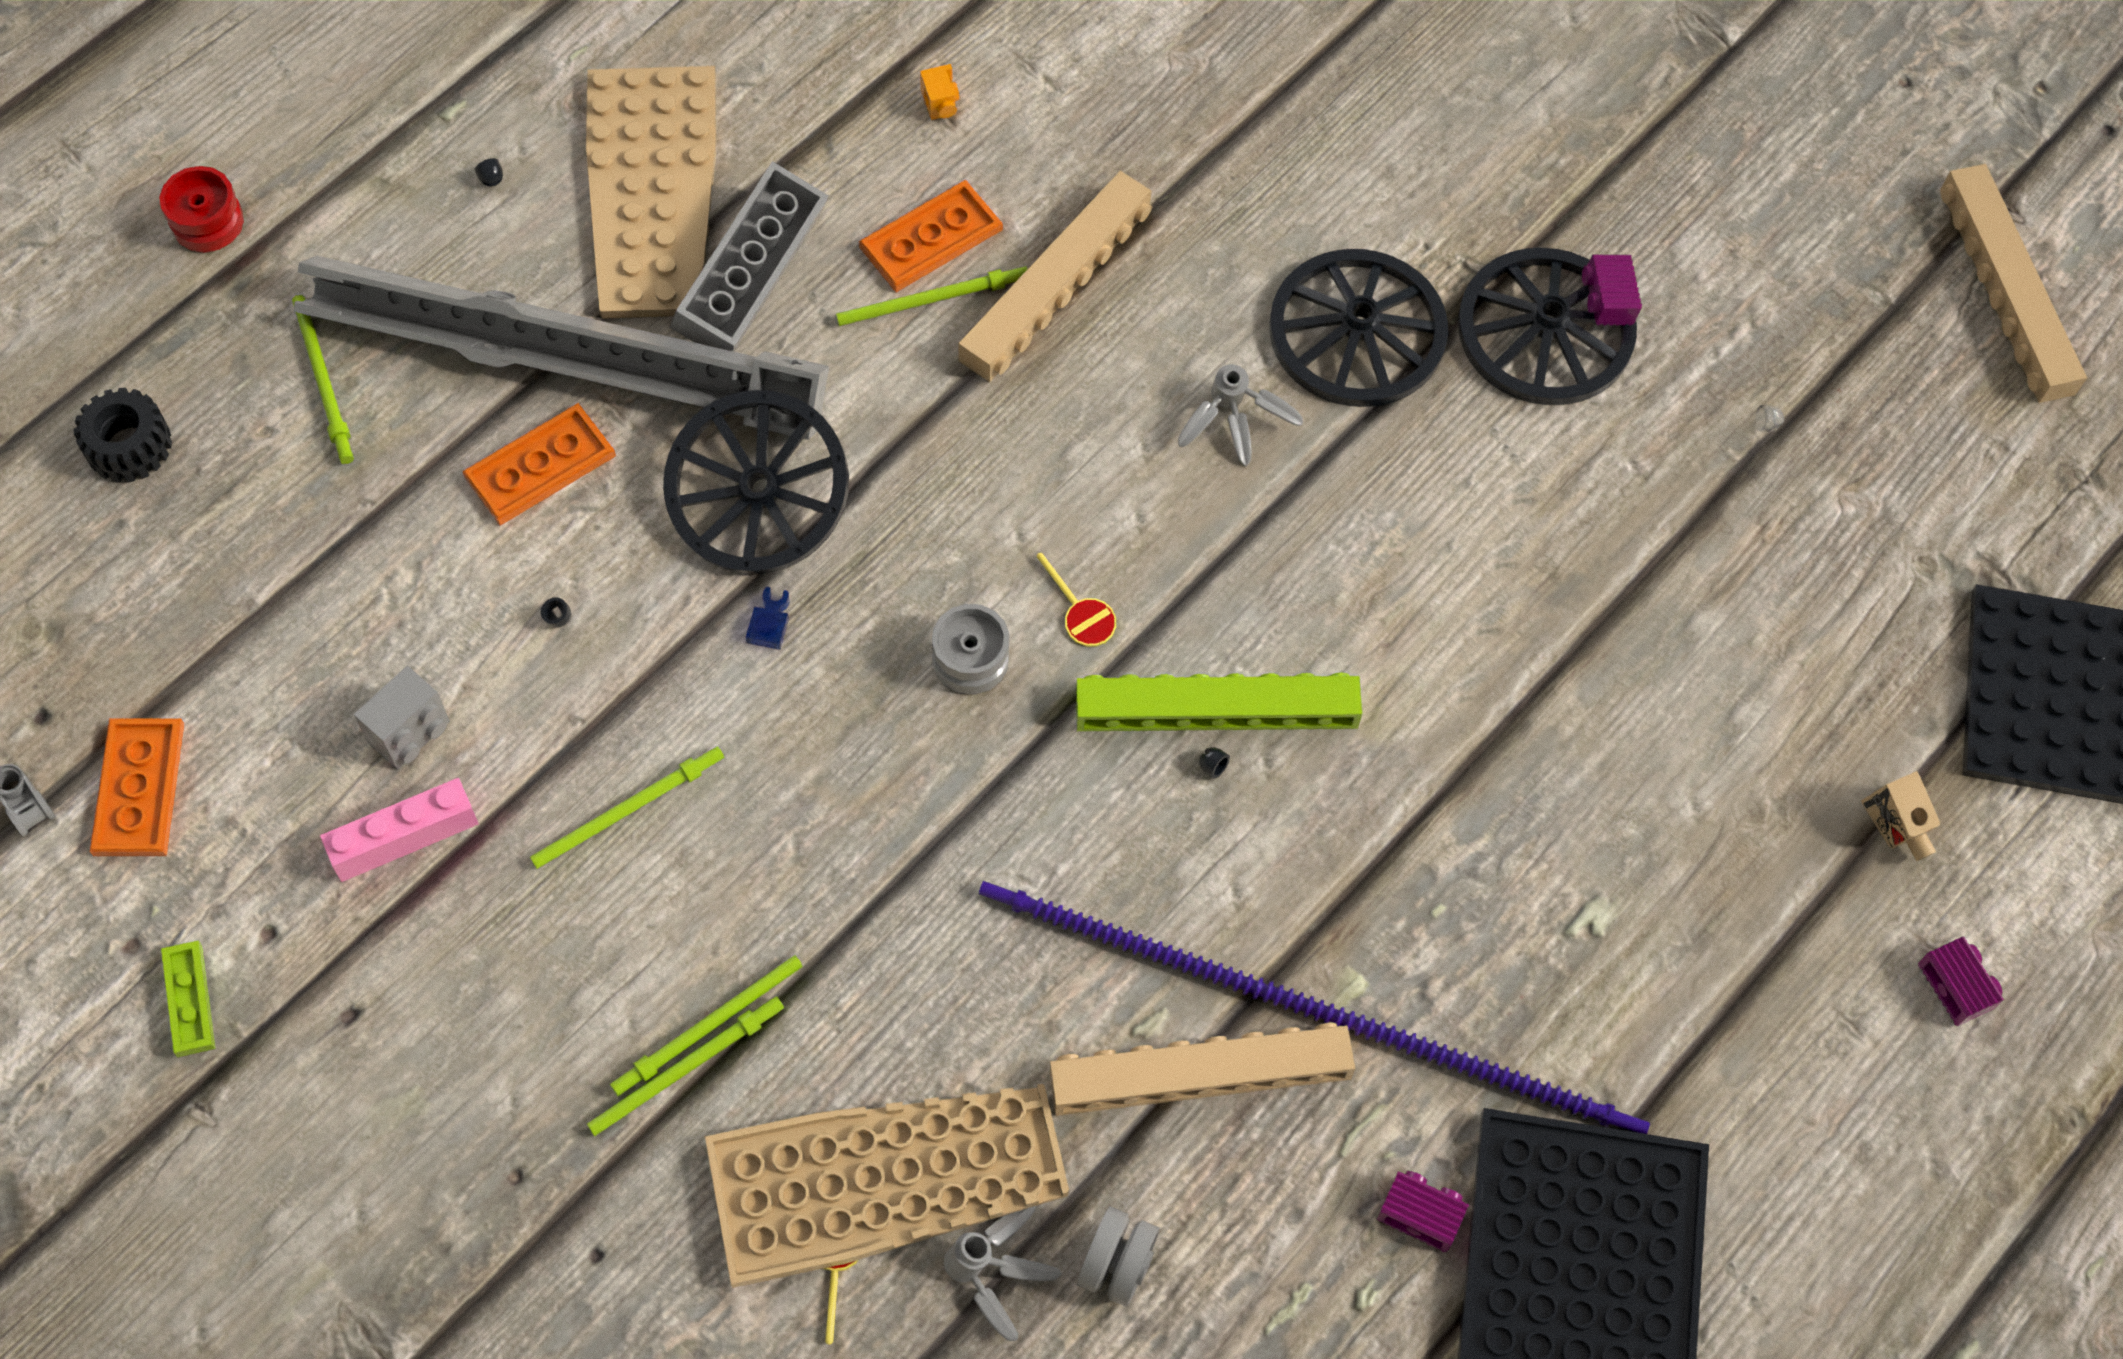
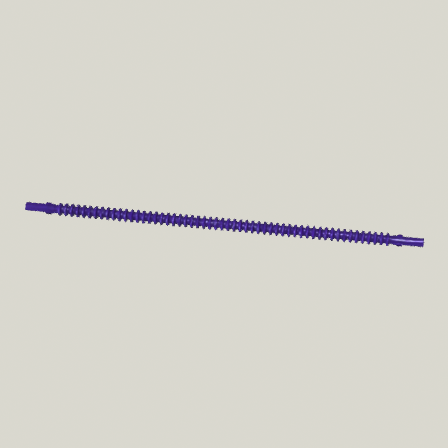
[979,881,1650,1134]

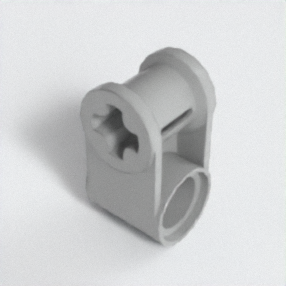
[0,764,56,837]

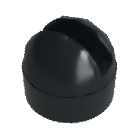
[474,158,503,187]
[541,597,572,628]
[1199,747,1230,779]

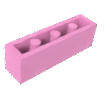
[320,777,479,882]

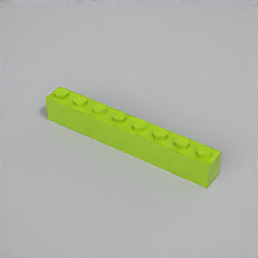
[1076,672,1362,732]

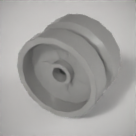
[932,604,1010,694]
[1077,1206,1160,1307]

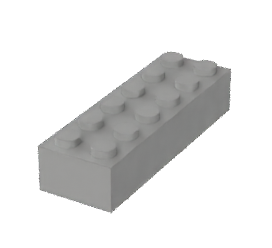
[670,161,829,352]

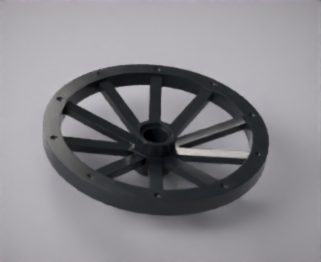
[1458,247,1637,405]
[1269,249,1448,407]
[663,390,849,574]

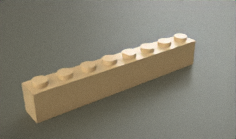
[1940,164,2087,403]
[958,170,1152,382]
[1050,1023,1356,1116]

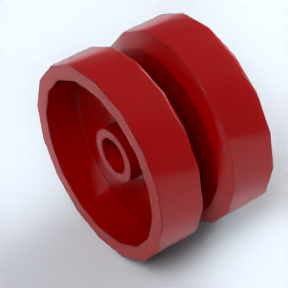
[159,166,244,253]

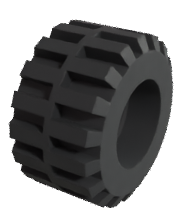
[73,388,172,482]

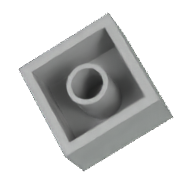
[354,665,450,770]

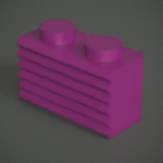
[1582,254,1642,326]
[1918,936,2004,1027]
[1377,1171,1469,1253]

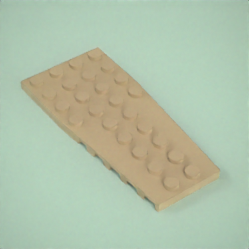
[586,66,716,319]
[705,1084,1069,1288]

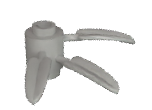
[1178,364,1303,466]
[944,1206,1062,1341]

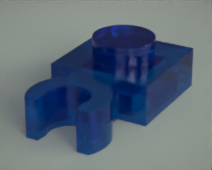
[746,587,790,650]

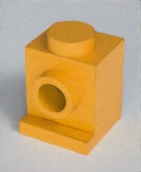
[920,64,960,120]

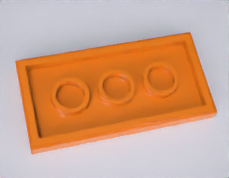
[859,180,1003,292]
[462,403,616,526]
[90,718,185,856]

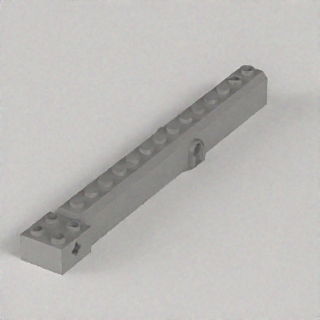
[294,256,829,440]

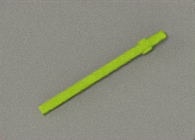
[836,266,1028,326]
[292,295,354,464]
[530,746,725,869]
[610,955,803,1096]
[587,996,784,1136]

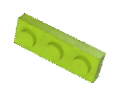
[161,940,216,1057]

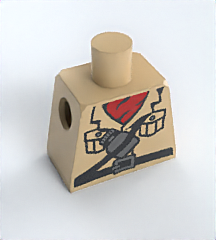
[1861,771,1940,862]

